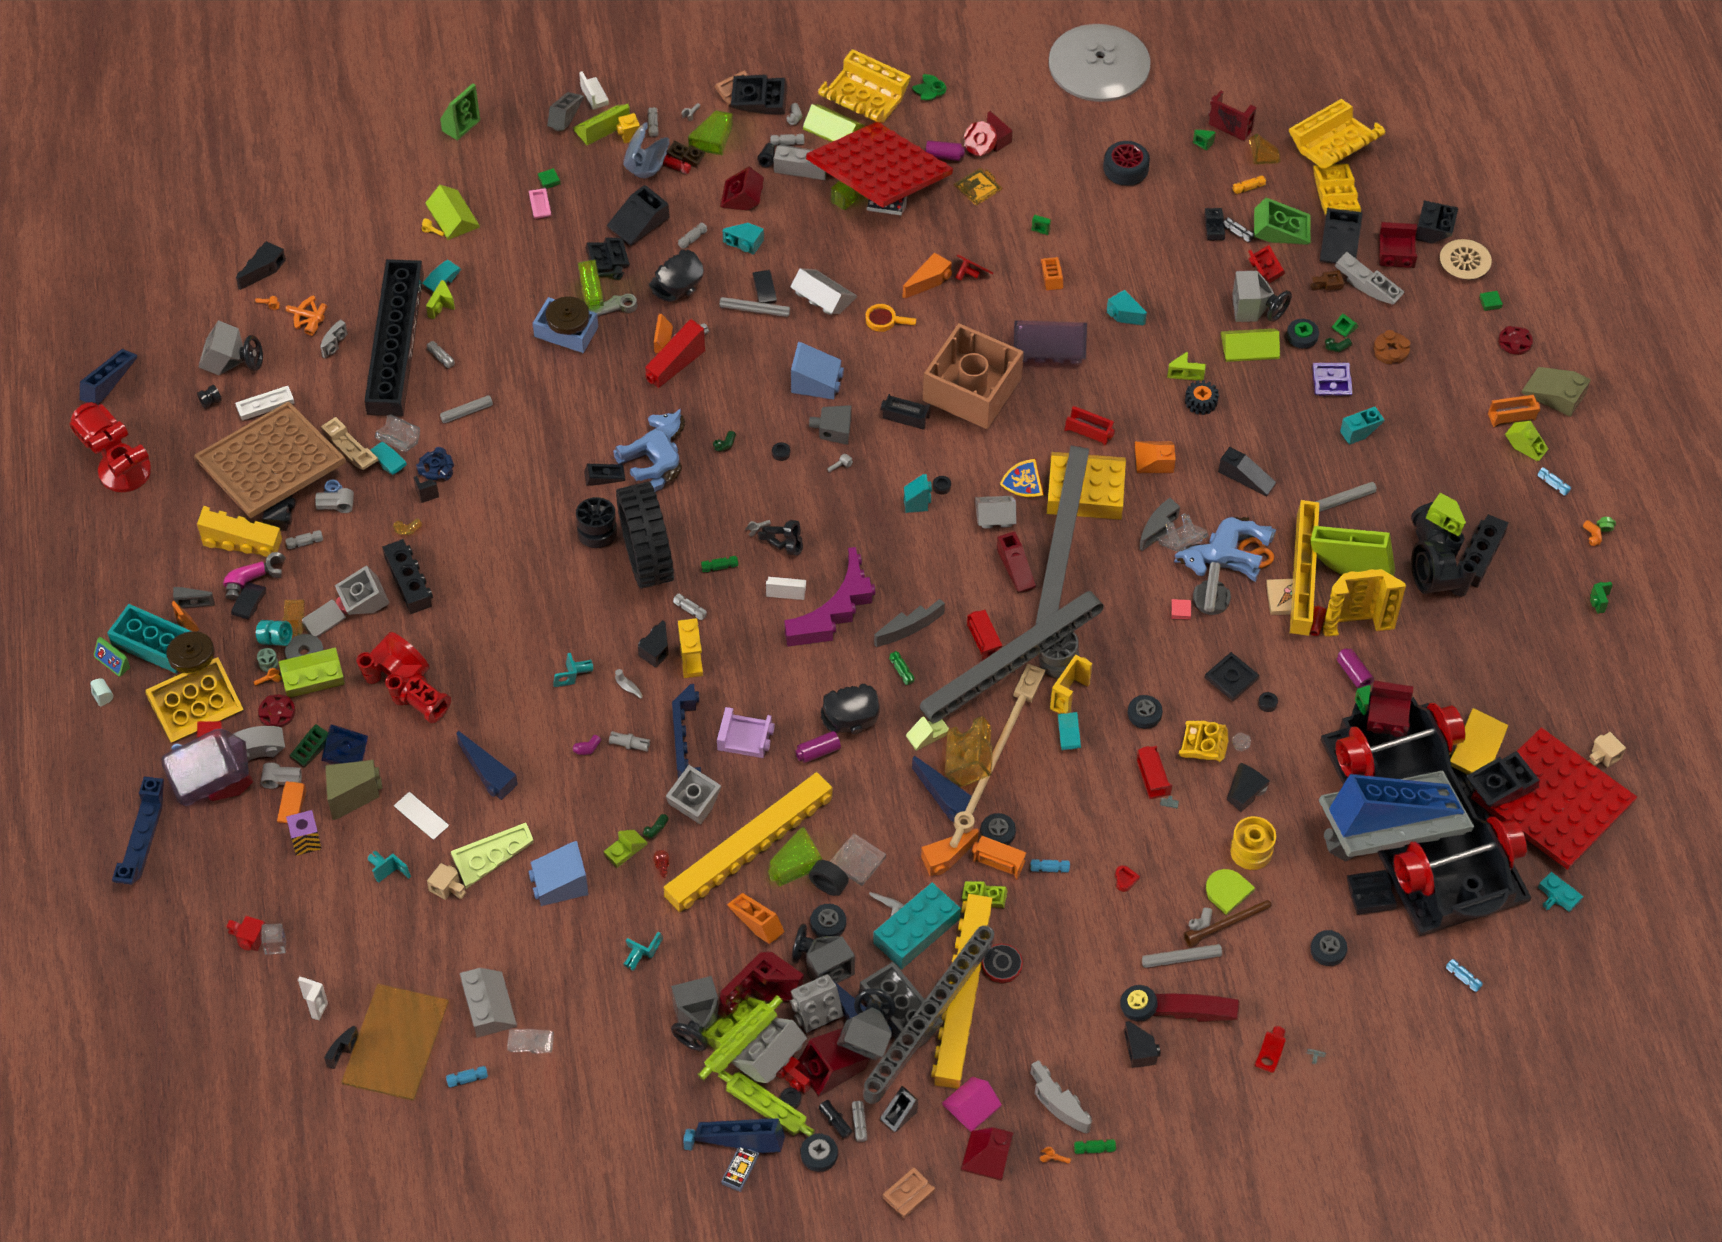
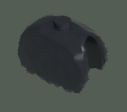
[649,249,704,302]
[821,683,880,734]

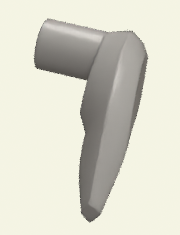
[615,669,643,698]
[869,892,904,917]

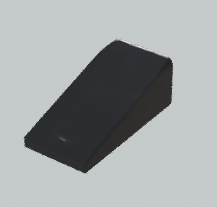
[584,463,626,486]

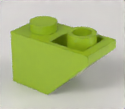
[1505,421,1548,461]
[1426,493,1466,536]

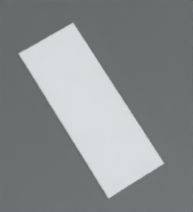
[394,792,449,840]

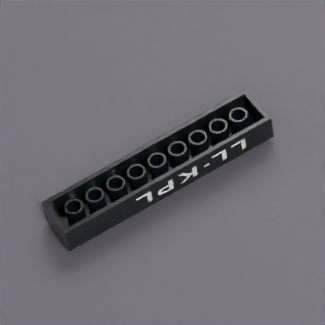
[364,259,424,416]

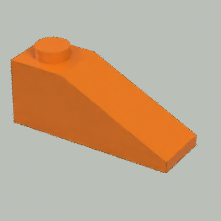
[903,253,952,299]
[921,828,979,876]
[727,893,785,944]

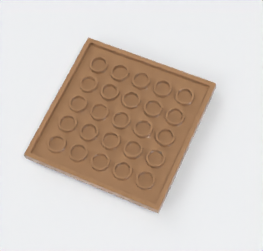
[194,401,346,519]

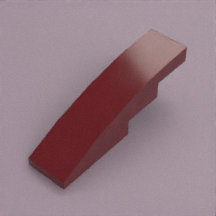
[1153,993,1240,1022]

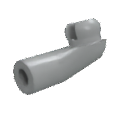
[787,103,803,125]
[1189,908,1213,931]

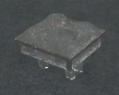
[1158,513,1209,552]
[830,834,886,886]

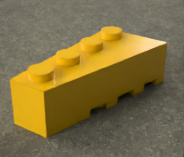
[197,506,282,557]

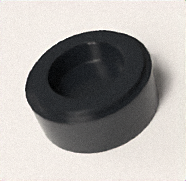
[772,442,790,461]
[933,476,951,495]
[1258,692,1278,712]
[780,1087,802,1109]

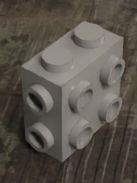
[790,974,843,1033]

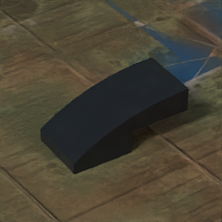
[1204,208,1225,240]
[752,270,777,304]
[231,582,266,619]
[324,1026,359,1069]

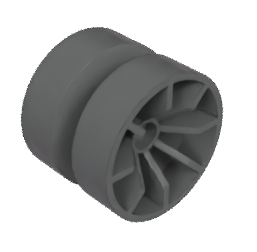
[1039,632,1079,678]

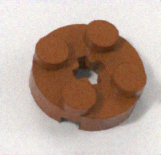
[1373,330,1410,365]

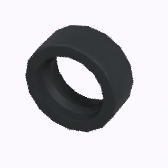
[809,860,849,896]

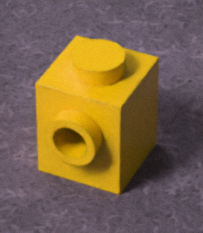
[616,113,640,144]

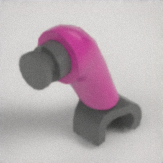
[223,552,286,600]

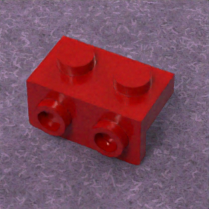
[1248,245,1286,284]

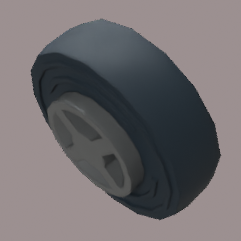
[1127,695,1163,729]
[980,813,1016,845]
[810,904,846,937]
[1310,930,1348,966]

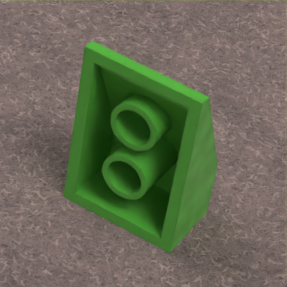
[440,83,480,140]
[1254,198,1310,244]

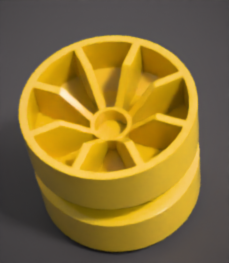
[1230,816,1276,870]

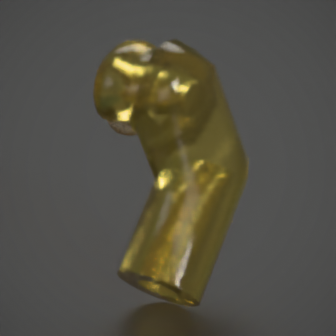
[393,518,422,535]

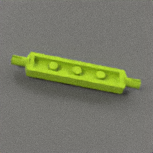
[698,996,783,1081]
[718,1070,815,1136]

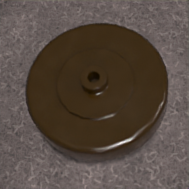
[546,296,590,335]
[166,631,215,673]

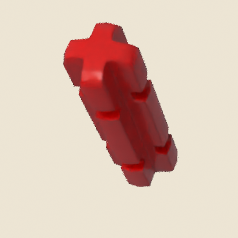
[663,155,691,174]

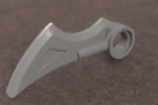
[585,294,637,316]

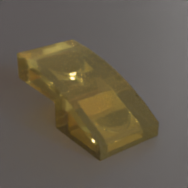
[283,600,305,636]

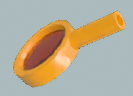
[866,304,916,332]

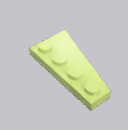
[451,823,534,889]

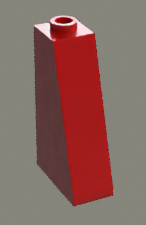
[645,319,705,388]

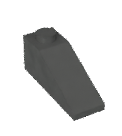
[548,92,584,131]

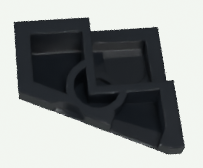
[1227,763,1270,812]

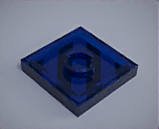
[321,724,368,764]

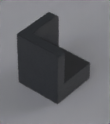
[413,476,439,503]

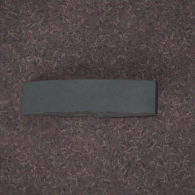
[874,599,945,647]

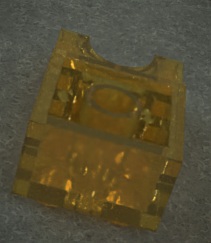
[945,716,993,787]

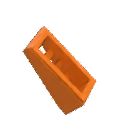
[1041,257,1063,290]

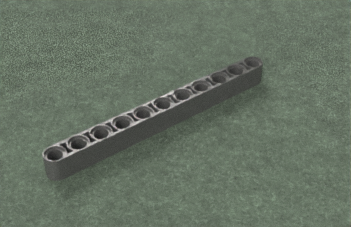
[1035,445,1089,626]
[919,591,1104,723]
[863,925,994,1104]

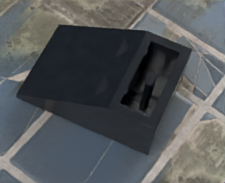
[607,185,670,246]
[1320,208,1363,264]

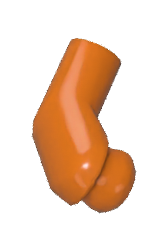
[1583,520,1602,546]

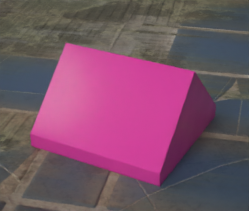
[942,1077,1002,1132]

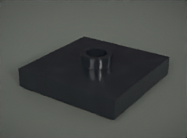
[1204,652,1260,701]

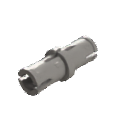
[609,731,650,752]

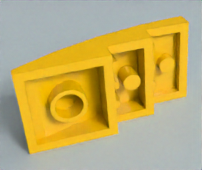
[1313,164,1361,216]
[1450,708,1508,775]

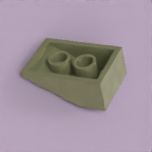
[1521,367,1591,417]

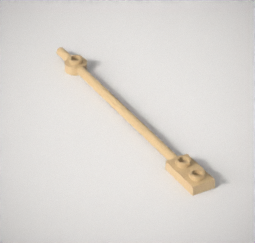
[950,664,1046,848]

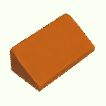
[654,314,673,353]

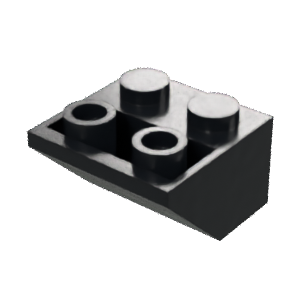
[1415,200,1459,244]

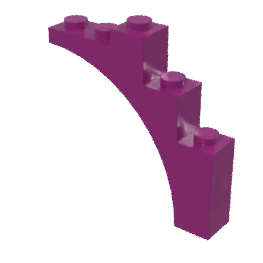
[784,547,875,647]

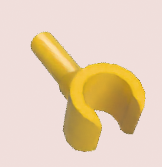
[421,219,444,237]

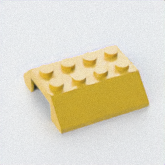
[818,49,911,123]
[1289,99,1385,169]
[1322,569,1406,637]

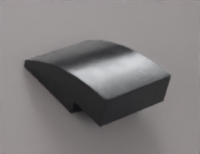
[731,75,787,115]
[1466,751,1540,807]

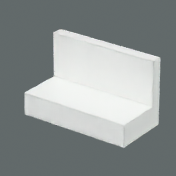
[579,71,609,110]
[766,577,806,600]
[298,977,328,1020]

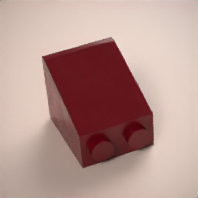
[798,1028,870,1096]

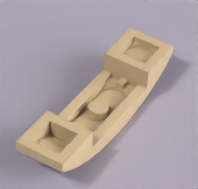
[321,417,378,470]

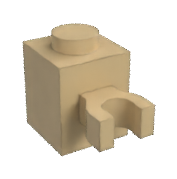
[1588,732,1626,768]
[427,863,466,900]

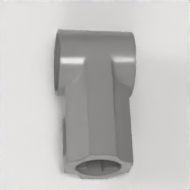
[315,488,354,513]
[260,763,302,789]

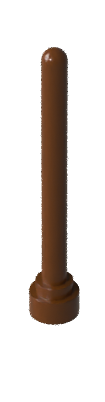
[1183,900,1272,947]

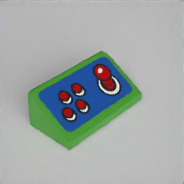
[94,637,130,676]

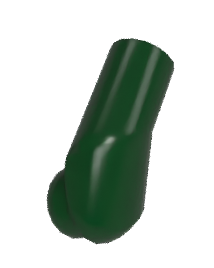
[1325,338,1352,352]
[713,431,736,452]
[643,814,669,839]

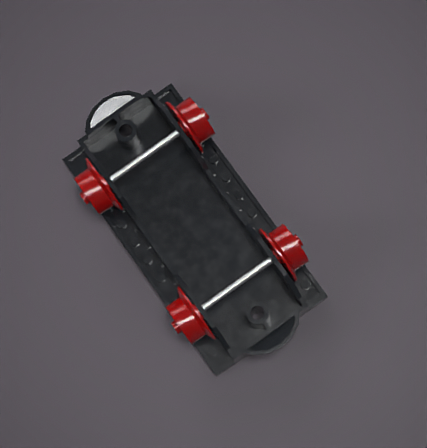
[1320,692,1532,936]

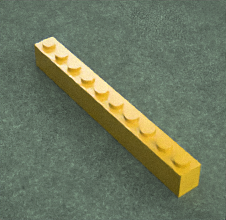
[663,772,832,912]
[931,894,992,1089]

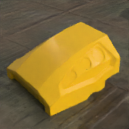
[1179,721,1228,762]

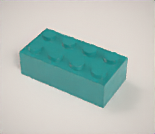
[107,604,191,674]
[873,882,961,970]

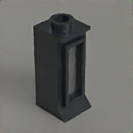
[881,394,931,430]

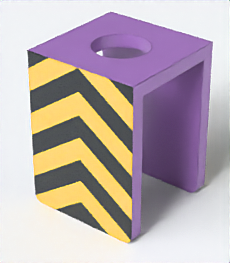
[286,810,321,856]

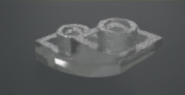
[507,1029,554,1053]

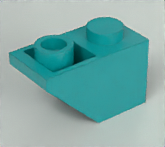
[722,223,764,255]
[1340,406,1384,445]
[903,474,932,513]

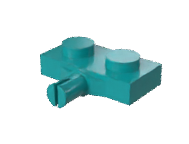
[1538,872,1584,912]

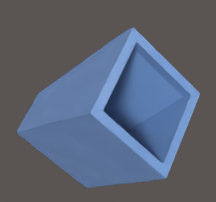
[791,342,844,399]
[529,841,588,906]

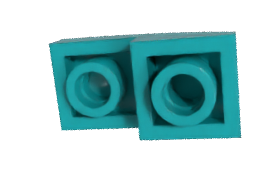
[422,259,461,292]
[370,442,407,475]
[1058,712,1081,750]

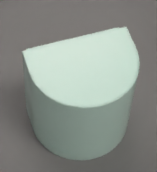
[90,678,114,707]

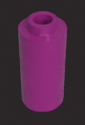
[926,140,965,161]
[1337,648,1374,688]
[795,731,841,763]

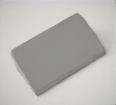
[302,599,346,637]

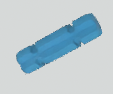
[1538,467,1571,496]
[1030,859,1070,872]
[1446,959,1483,992]
[446,1066,488,1087]

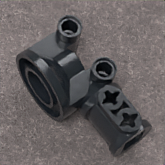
[1411,502,1478,597]

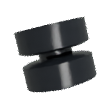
[576,497,617,548]

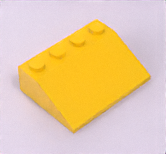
[145,657,243,743]

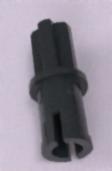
[818,1100,852,1138]

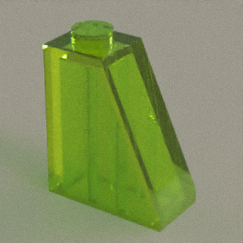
[688,111,733,155]
[578,260,604,310]
[768,827,822,887]

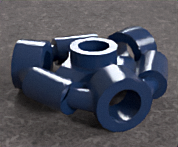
[416,447,454,481]

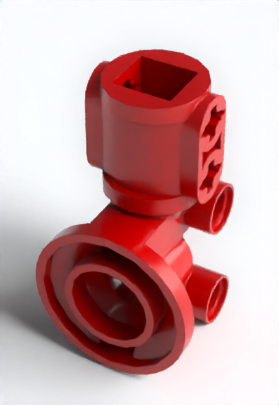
[69,402,151,492]
[357,632,451,723]

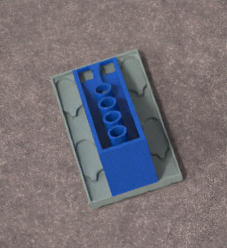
[1319,771,1474,857]

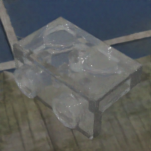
[375,415,420,452]

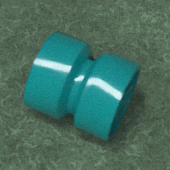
[256,620,293,646]

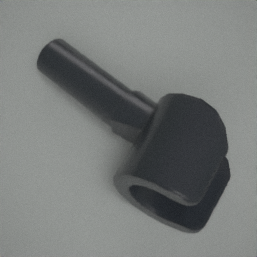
[598,266,624,280]

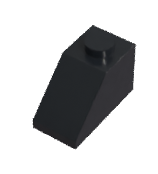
[1124,1021,1161,1068]

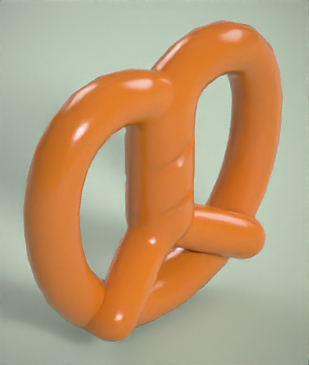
[1238,537,1274,568]

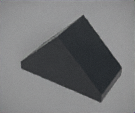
[880,1086,918,1132]

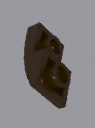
[667,140,706,166]

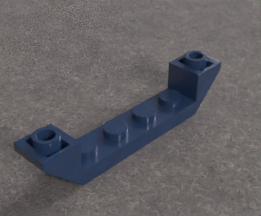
[672,684,705,779]
[112,776,164,885]

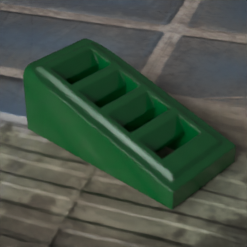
[290,724,331,768]

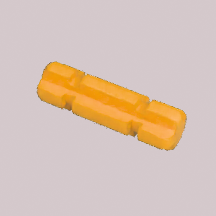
[1233,175,1266,194]

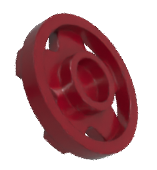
[1498,326,1533,355]
[258,694,295,727]

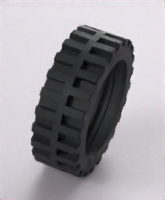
[616,482,674,589]

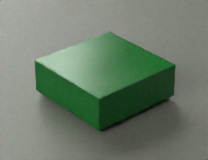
[537,168,560,189]
[1032,214,1051,235]
[1479,291,1503,311]

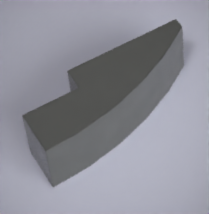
[1139,498,1180,551]

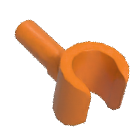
[255,296,280,310]
[253,668,282,686]
[1040,1147,1071,1164]

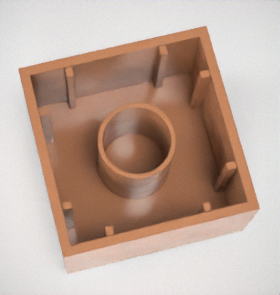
[923,323,1024,429]

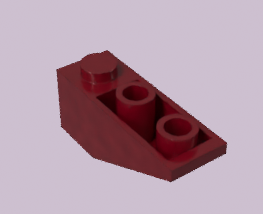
[996,531,1036,593]

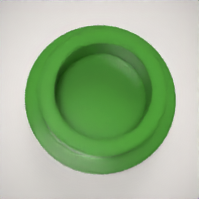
[1597,517,1616,532]

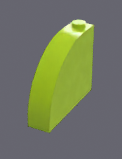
[1310,526,1395,576]

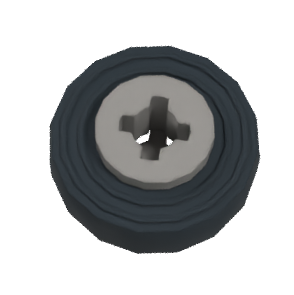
[800,1133,838,1172]

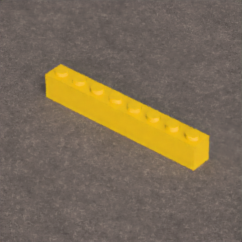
[1290,500,1320,636]

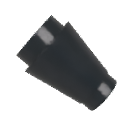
[757,143,775,168]

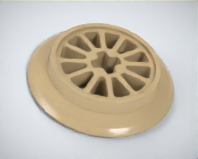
[1440,239,1492,279]

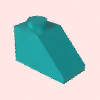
[1107,290,1147,325]

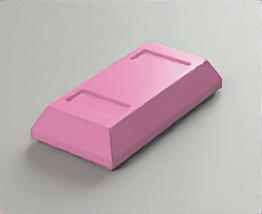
[529,188,551,219]

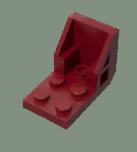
[718,952,804,1019]

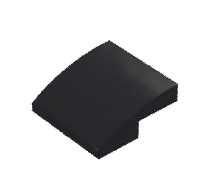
[585,238,630,274]
[1347,870,1397,915]

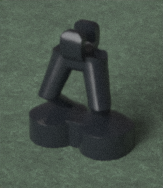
[757,520,803,556]

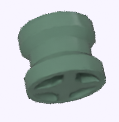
[257,648,278,673]

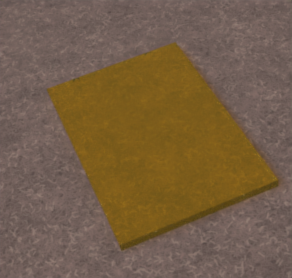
[341,984,449,1101]

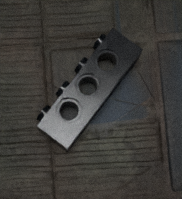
[1458,514,1509,588]
[382,539,433,615]

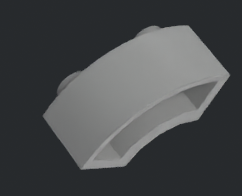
[226,726,285,763]

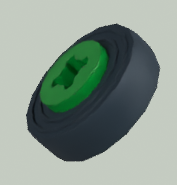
[1286,318,1319,349]

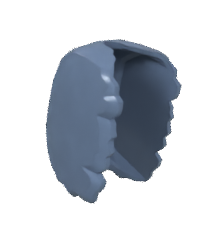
[623,122,669,179]

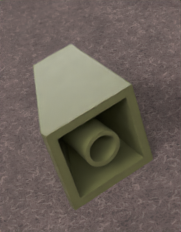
[325,760,382,820]

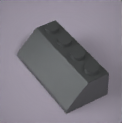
[858,962,943,1047]

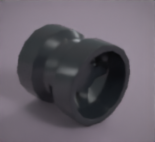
[197,385,222,409]

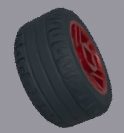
[1103,141,1150,186]

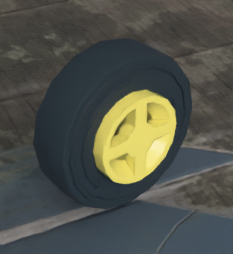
[1120,985,1158,1022]

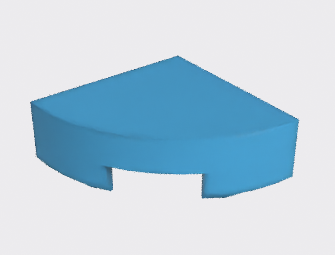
[683,1128,696,1151]

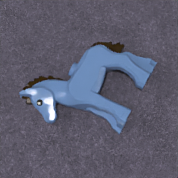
[613,409,685,492]
[1174,517,1276,582]

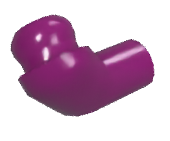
[573,735,601,755]

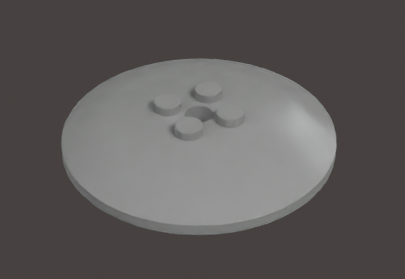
[1049,24,1150,102]

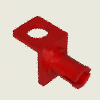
[1255,1026,1286,1073]

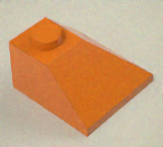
[1135,441,1176,473]

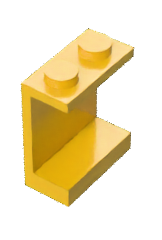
[678,619,703,678]
[1050,655,1092,714]

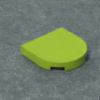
[1206,869,1255,915]

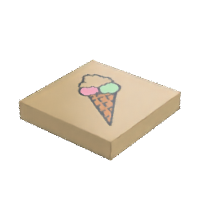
[1266,579,1293,615]

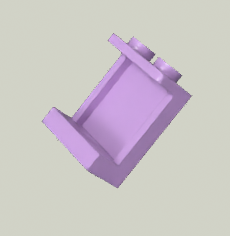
[717,707,775,758]

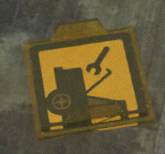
[954,167,1003,205]

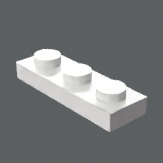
[236,386,295,421]

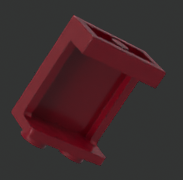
[1379,222,1417,268]

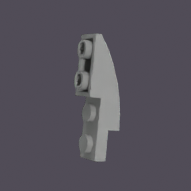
[1335,252,1404,304]
[1031,1060,1092,1134]

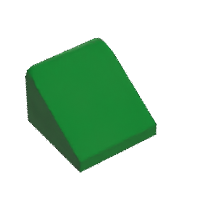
[1193,129,1216,150]
[1332,313,1359,338]
[1354,685,1371,715]

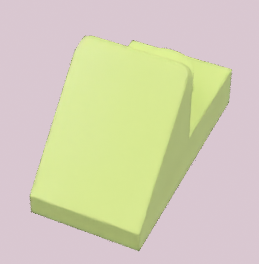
[906,716,950,751]

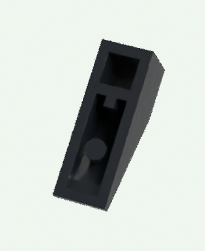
[1218,446,1276,497]

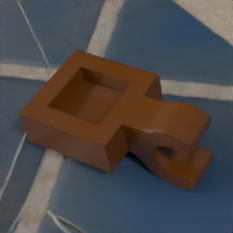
[1310,270,1344,290]

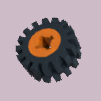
[1185,380,1219,415]

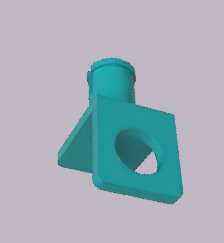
[553,653,593,687]
[368,851,411,883]
[623,932,663,971]

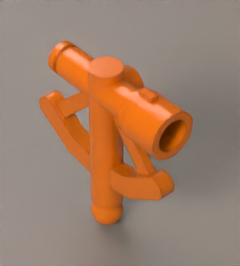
[285,296,328,336]

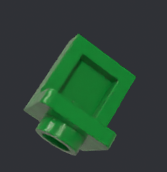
[1590,582,1613,614]

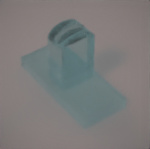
[1160,796,1179,809]
[1306,1049,1326,1064]

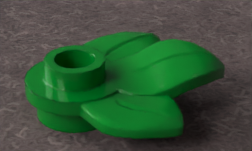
[912,74,947,100]

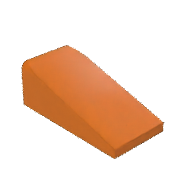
[172,601,199,632]
[277,781,307,824]

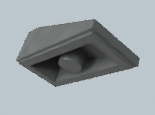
[173,587,215,608]

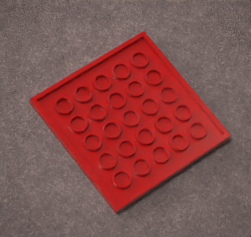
[806,122,953,208]
[1471,727,1637,870]

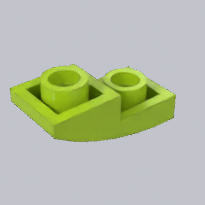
[962,881,1008,908]

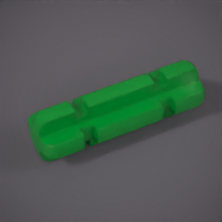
[701,556,738,572]
[889,651,915,685]
[1074,1139,1116,1154]

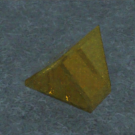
[1249,133,1281,165]

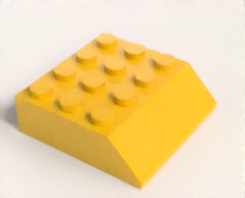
[1047,452,1126,520]

